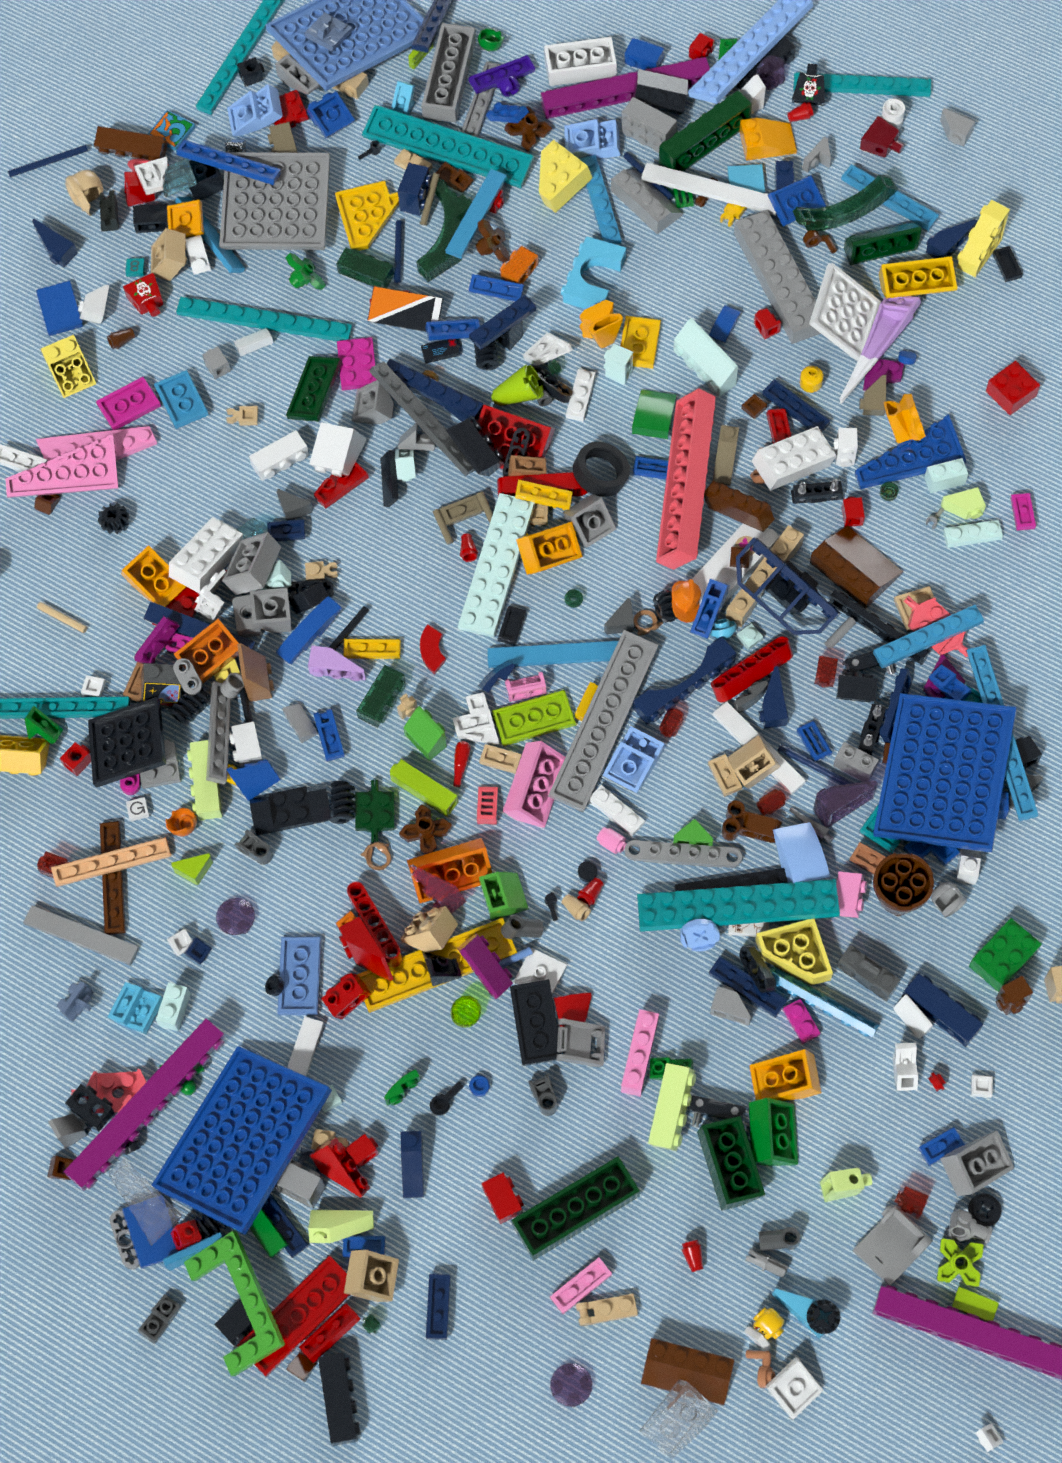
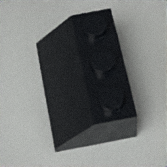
[632,69,688,115]
[446,418,505,477]

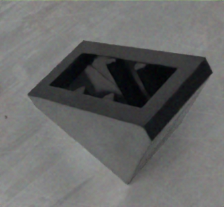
[288,581,329,614]

